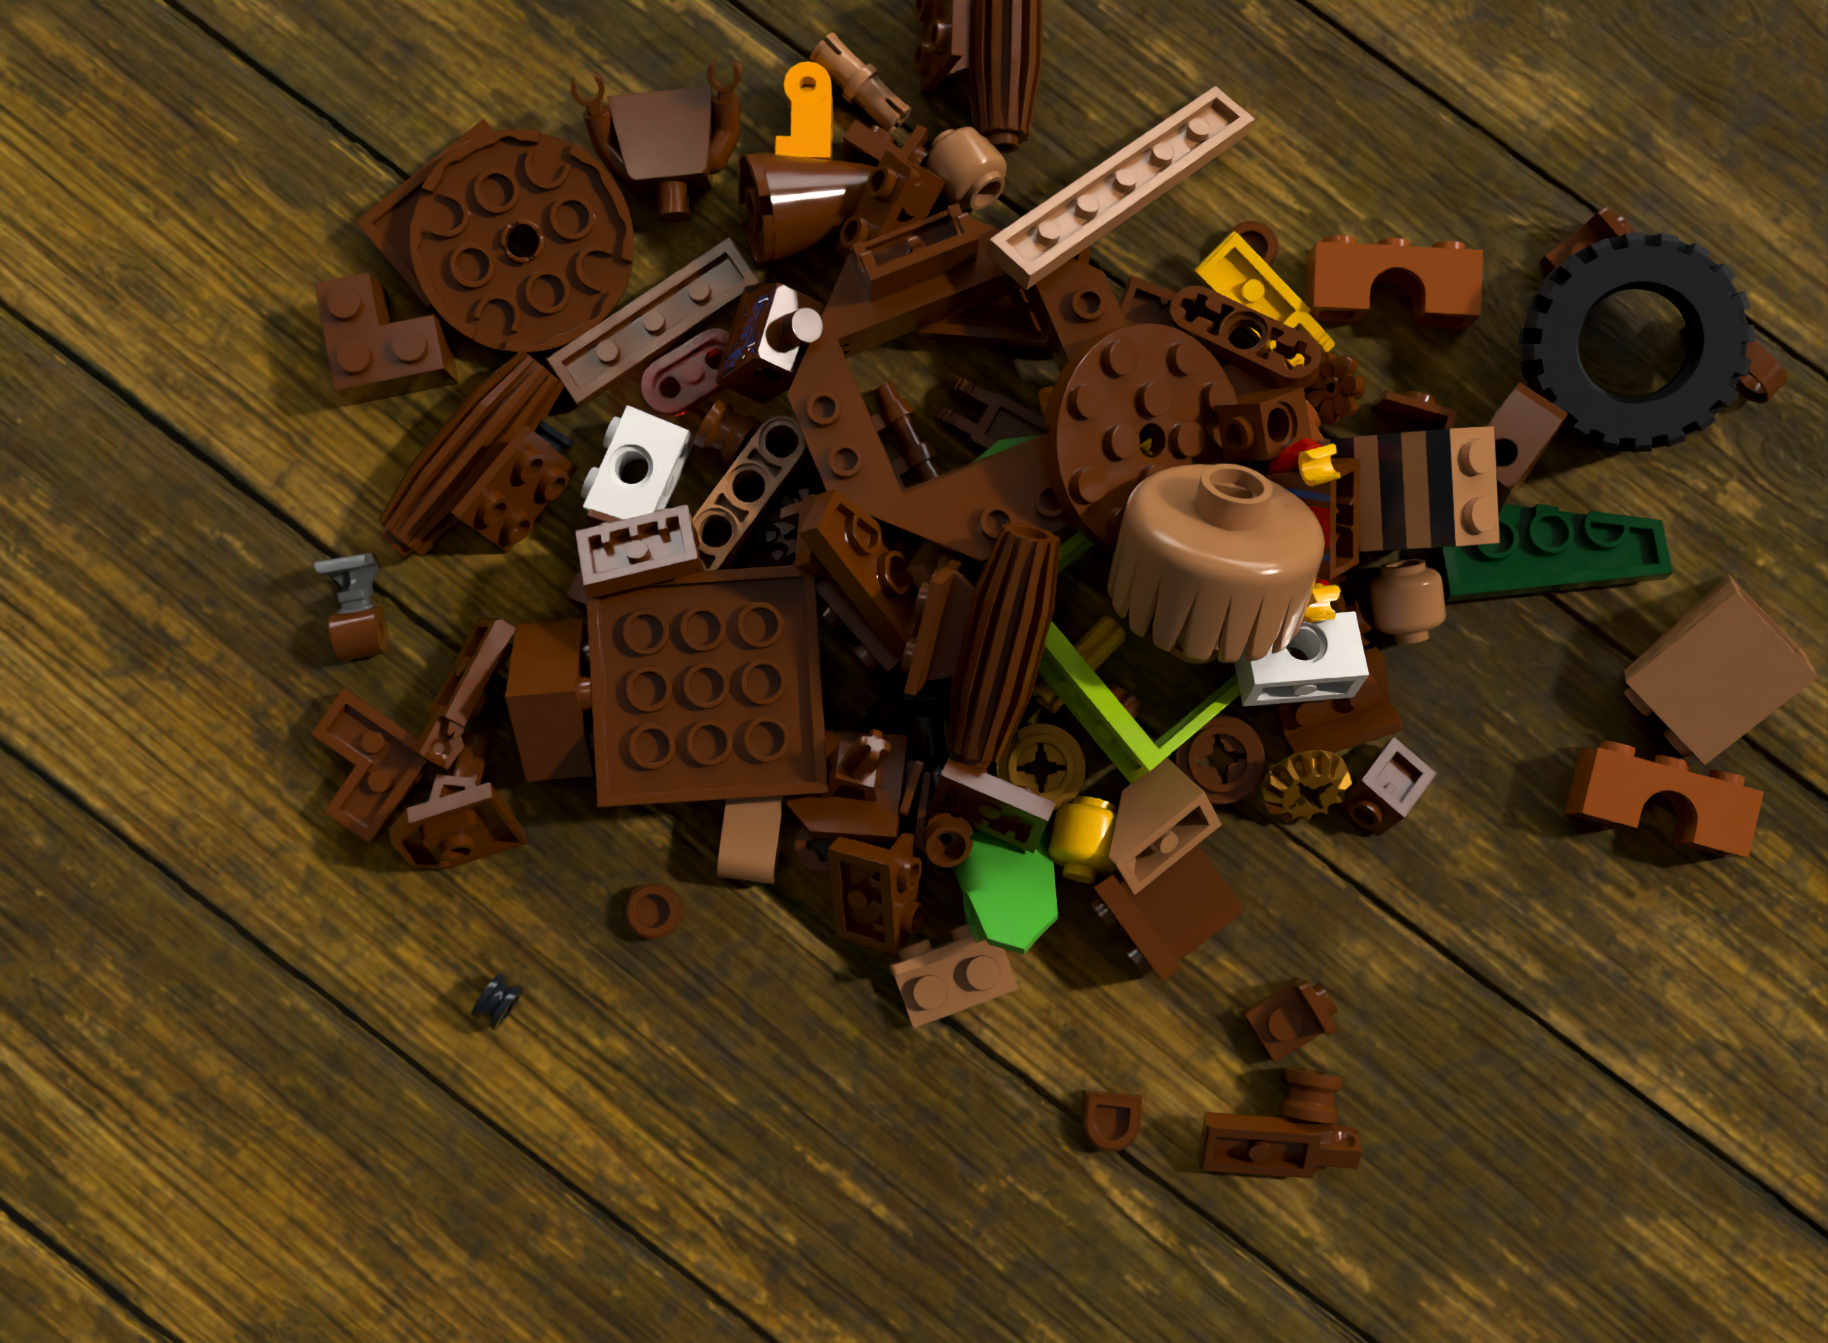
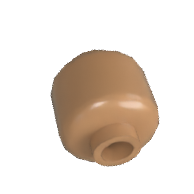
[926,127,1007,210]
[1368,559,1446,644]

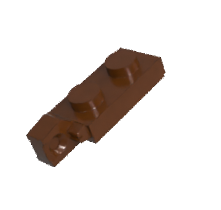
[413,618,516,769]
[1198,1112,1362,1179]

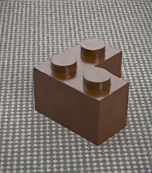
[314,272,459,405]
[505,619,595,782]

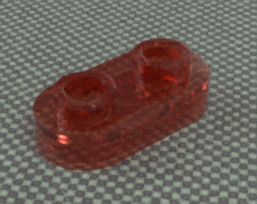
[641,329,730,417]

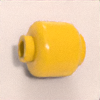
[1048,796,1117,883]

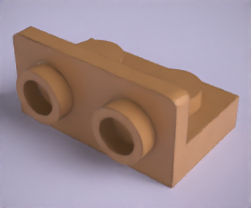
[890,924,1019,1029]

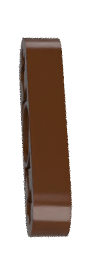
[1170,286,1321,389]

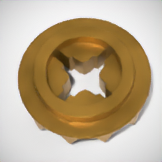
[996,723,1086,811]
[1260,750,1352,823]

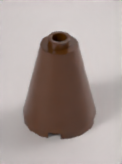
[737,152,877,264]

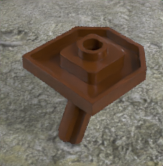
[786,729,909,844]
[389,731,527,869]

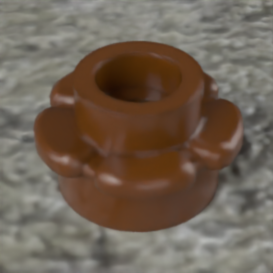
[917,812,973,867]

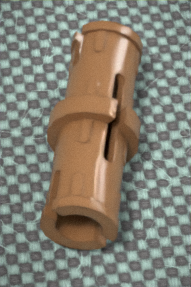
[810,32,912,134]

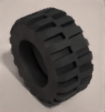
[1519,232,1754,453]

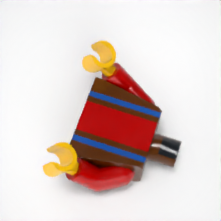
[1258,438,1360,623]

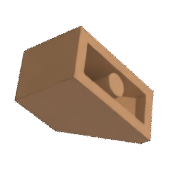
[1109,757,1222,896]

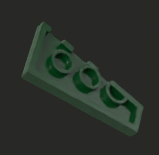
[1436,504,1673,602]

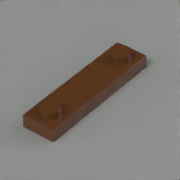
[547,237,760,408]

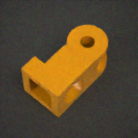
[775,61,833,160]

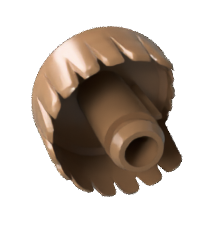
[1107,464,1325,664]

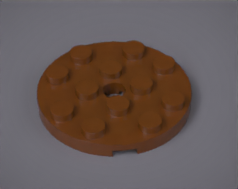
[409,129,634,354]
[1044,323,1240,552]

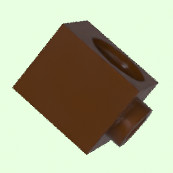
[1215,387,1312,461]

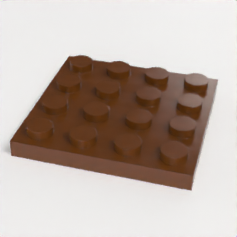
[586,565,828,807]

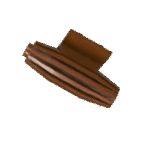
[913,0,1043,153]
[378,350,578,557]
[900,523,1060,768]

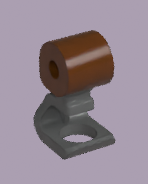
[314,552,389,661]

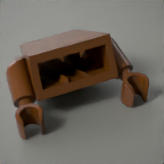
[571,58,743,223]

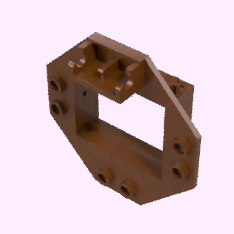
[787,203,1127,563]

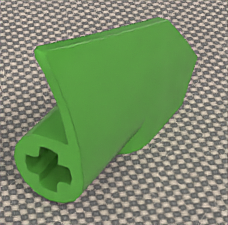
[951,829,1058,955]

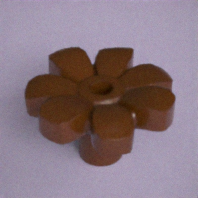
[1305,352,1365,424]

